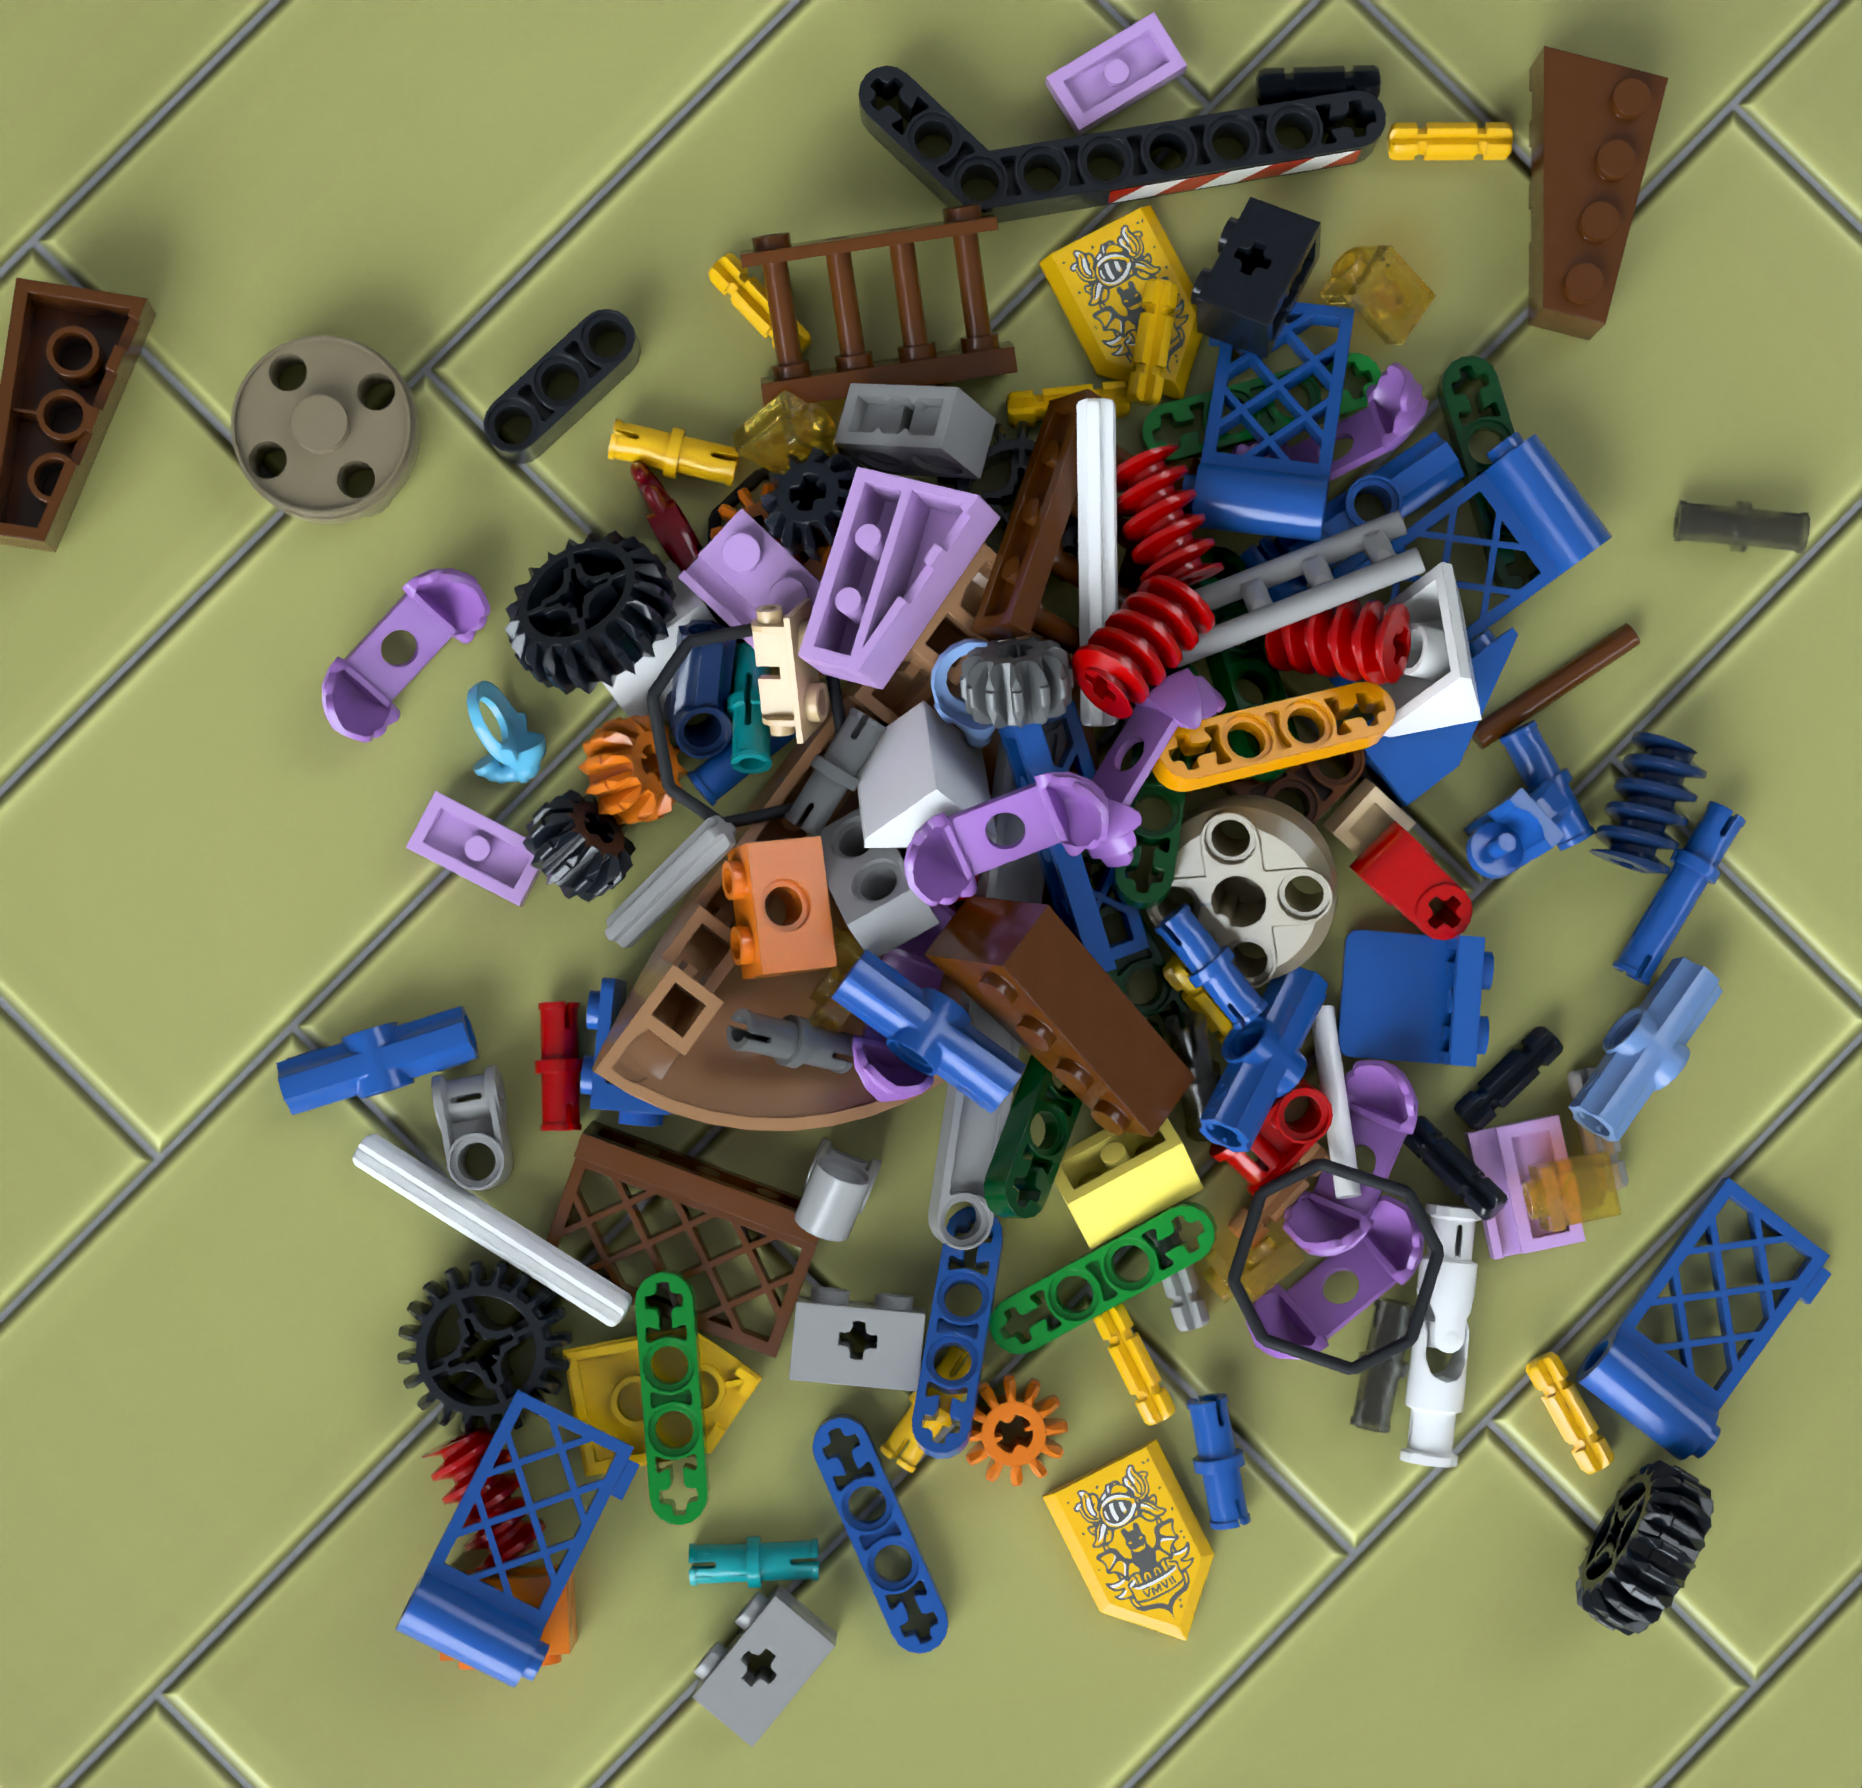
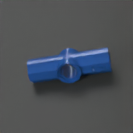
[1274,431,1465,585]
[831,949,1026,1113]
[1199,966,1328,1152]
[276,1006,479,1115]

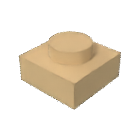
[1323,777,1416,857]

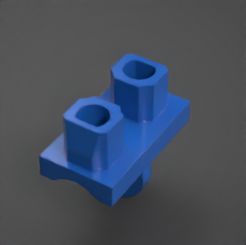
[1463,779,1573,879]

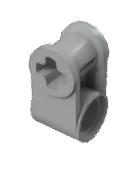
[431,1064,513,1190]
[794,1137,882,1242]

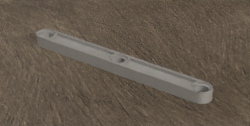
[928,719,1066,1250]

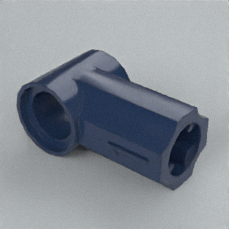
[664,620,736,759]

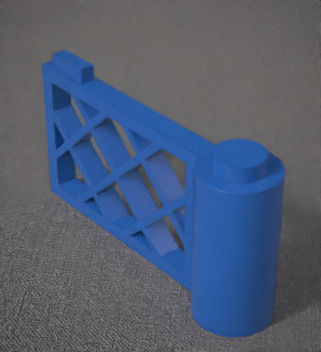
[1182,302,1355,542]
[1331,431,1613,642]
[1575,1177,1831,1461]
[395,1389,639,1688]

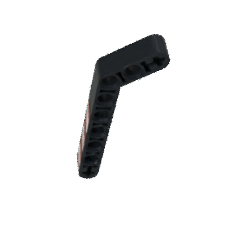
[858,65,1386,223]

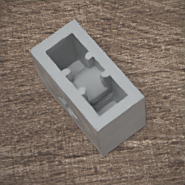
[789,1287,925,1392]
[692,1584,837,1747]

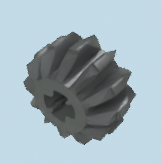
[959,636,1074,729]

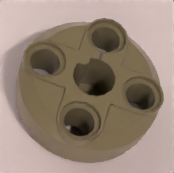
[231,335,421,524]
[1146,794,1338,988]

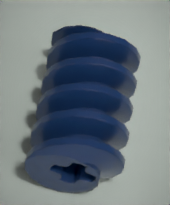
[1589,731,1707,874]

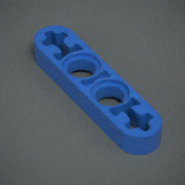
[912,1207,1003,1459]
[812,1414,948,1654]

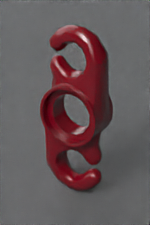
[630,461,702,573]

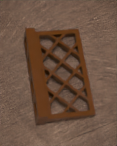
[546,1120,820,1358]

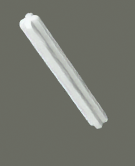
[1076,398,1119,727]
[352,1134,633,1327]

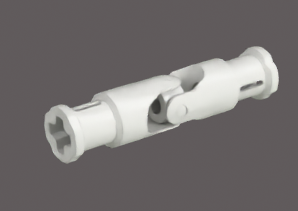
[1399,1203,1482,1468]

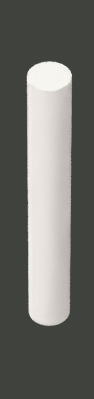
[1311,1005,1362,1199]

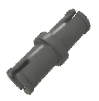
[784,707,887,837]
[727,1008,854,1074]

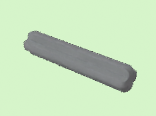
[605,815,737,948]

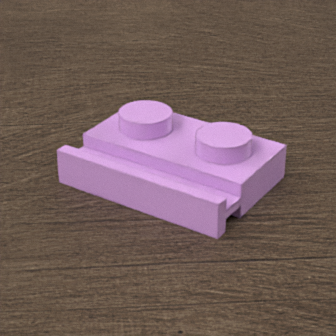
[678,508,821,649]
[1464,1114,1586,1260]

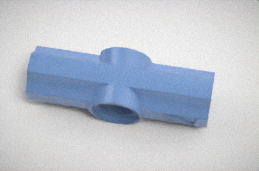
[1569,957,1723,1142]

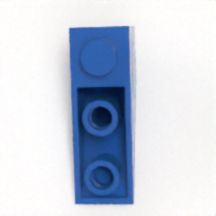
[1363,627,1518,809]

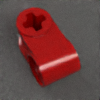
[1349,820,1473,941]
[1209,1078,1333,1196]

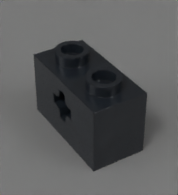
[1191,197,1321,358]

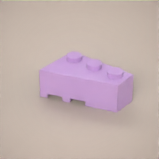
[798,467,1001,690]

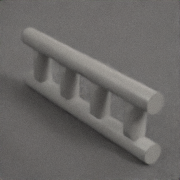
[1177,510,1426,668]

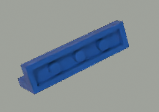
[998,701,1150,972]

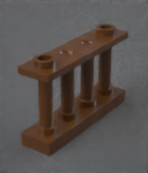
[740,204,1018,410]
[971,389,1201,655]

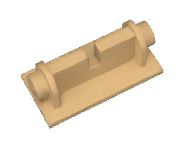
[751,598,829,744]

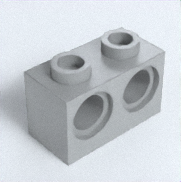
[834,383,996,479]
[808,807,940,958]

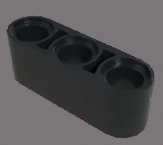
[483,309,641,464]

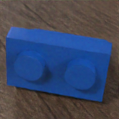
[1338,930,1494,1067]
[580,977,673,1127]

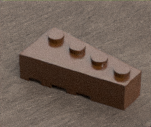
[1528,46,1668,340]
[0,277,156,553]
[924,896,1196,1137]

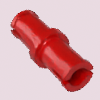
[534,1001,583,1132]

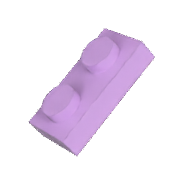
[1045,12,1187,136]
[406,791,541,907]

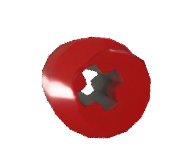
[1116,445,1224,586]
[1071,574,1215,719]
[1265,591,1411,685]
[422,1427,546,1571]

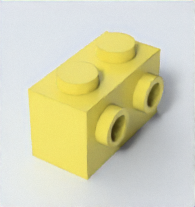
[1054,1118,1204,1249]

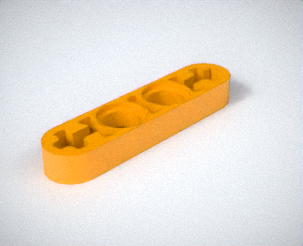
[1152,682,1396,792]

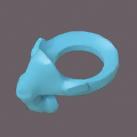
[467,681,547,784]

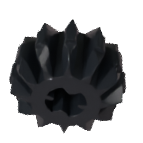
[760,446,856,563]
[523,789,636,902]

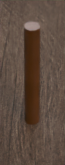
[1472,623,1640,750]

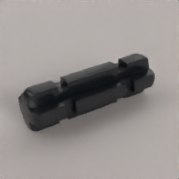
[1256,65,1381,106]
[1454,1026,1564,1131]
[1403,1115,1508,1221]

